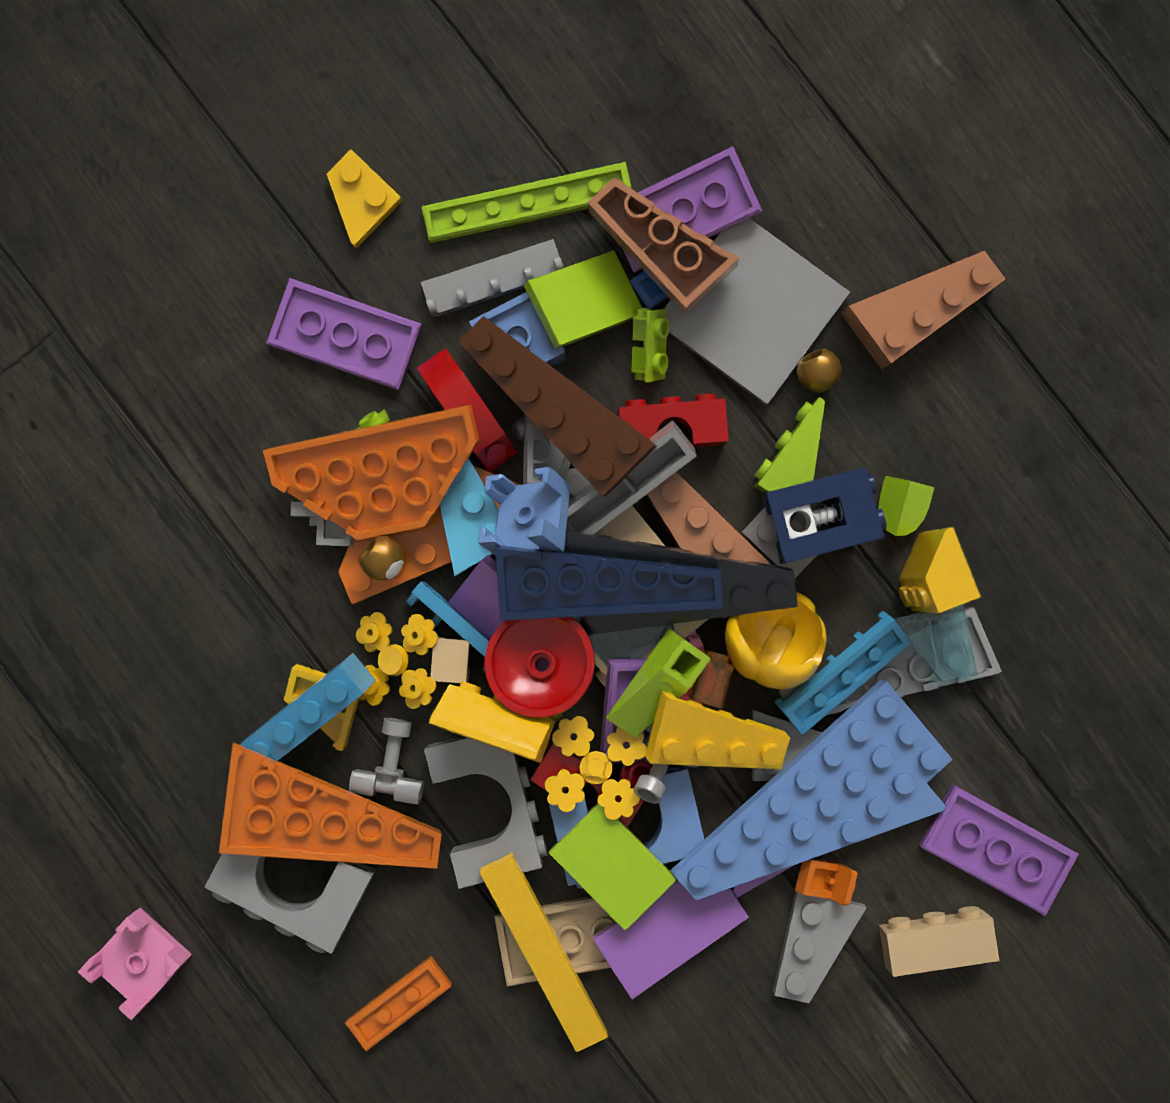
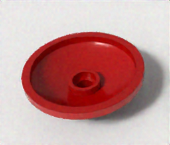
[485,617,595,718]

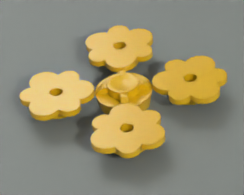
[356,612,438,709]
[545,716,647,820]

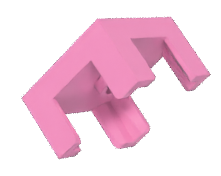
[78,908,192,1020]

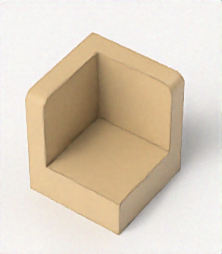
[431,637,470,683]

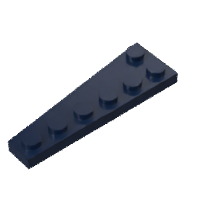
[495,546,723,621]

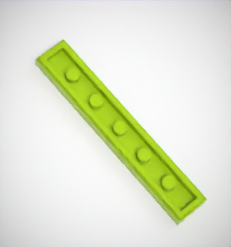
[421,162,632,243]

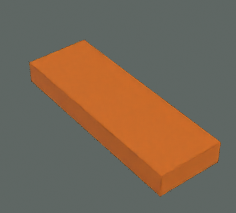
[345,956,452,1051]

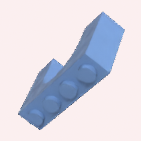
[549,765,704,888]

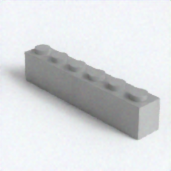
[564,420,696,553]

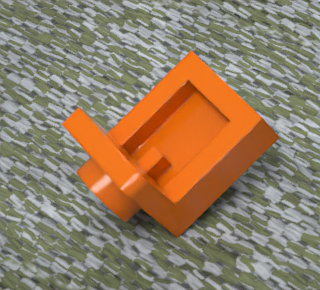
[795,858,857,906]

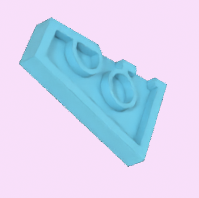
[440,458,498,576]

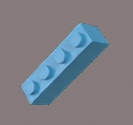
[240,653,376,761]

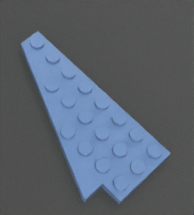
[670,679,953,901]

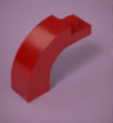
[417,348,518,472]

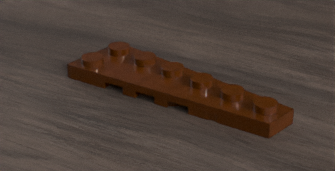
[458,316,657,497]

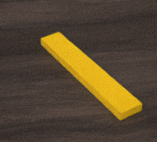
[480,853,608,1052]

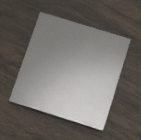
[665,219,850,405]

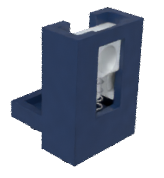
[762,467,886,564]

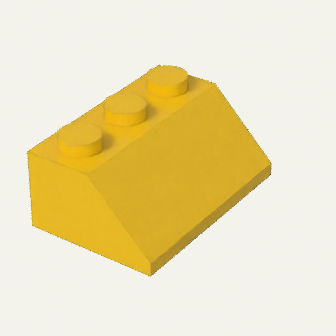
[898,527,981,613]
[429,681,555,763]

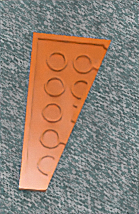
[219,742,442,869]

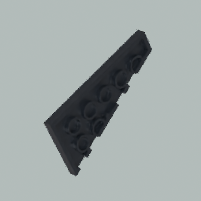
[566,529,798,635]

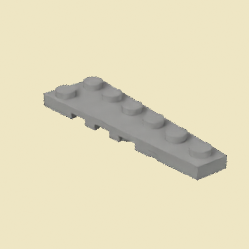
[778,607,1002,715]

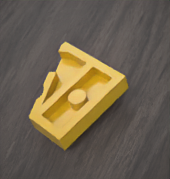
[327,149,403,249]

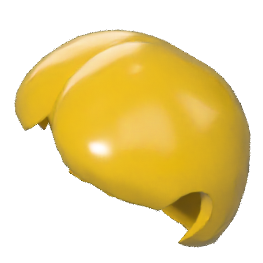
[725,592,827,690]

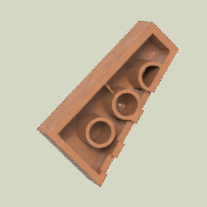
[587,178,739,315]
[841,251,1005,370]
[645,472,772,618]

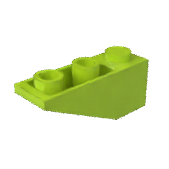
[754,397,825,494]
[606,629,711,738]

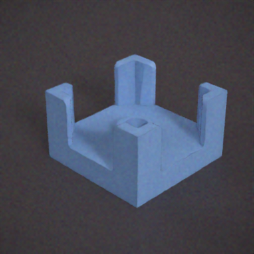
[469,292,566,366]
[478,467,570,555]

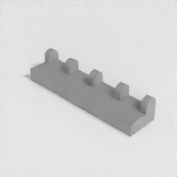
[421,239,564,318]

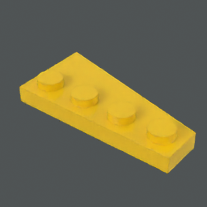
[645,691,790,769]

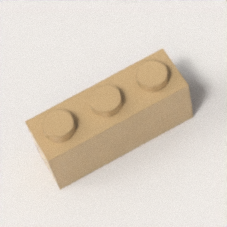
[879,906,999,977]

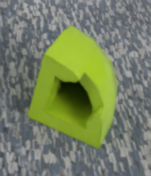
[878,476,935,536]

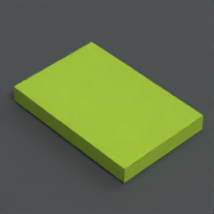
[524,251,642,350]
[549,803,677,931]

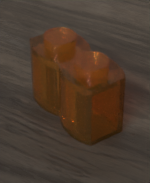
[685,650,734,708]

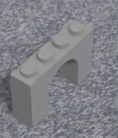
[424,736,548,889]
[204,854,377,954]

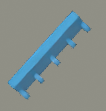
[406,581,490,672]
[774,611,911,735]

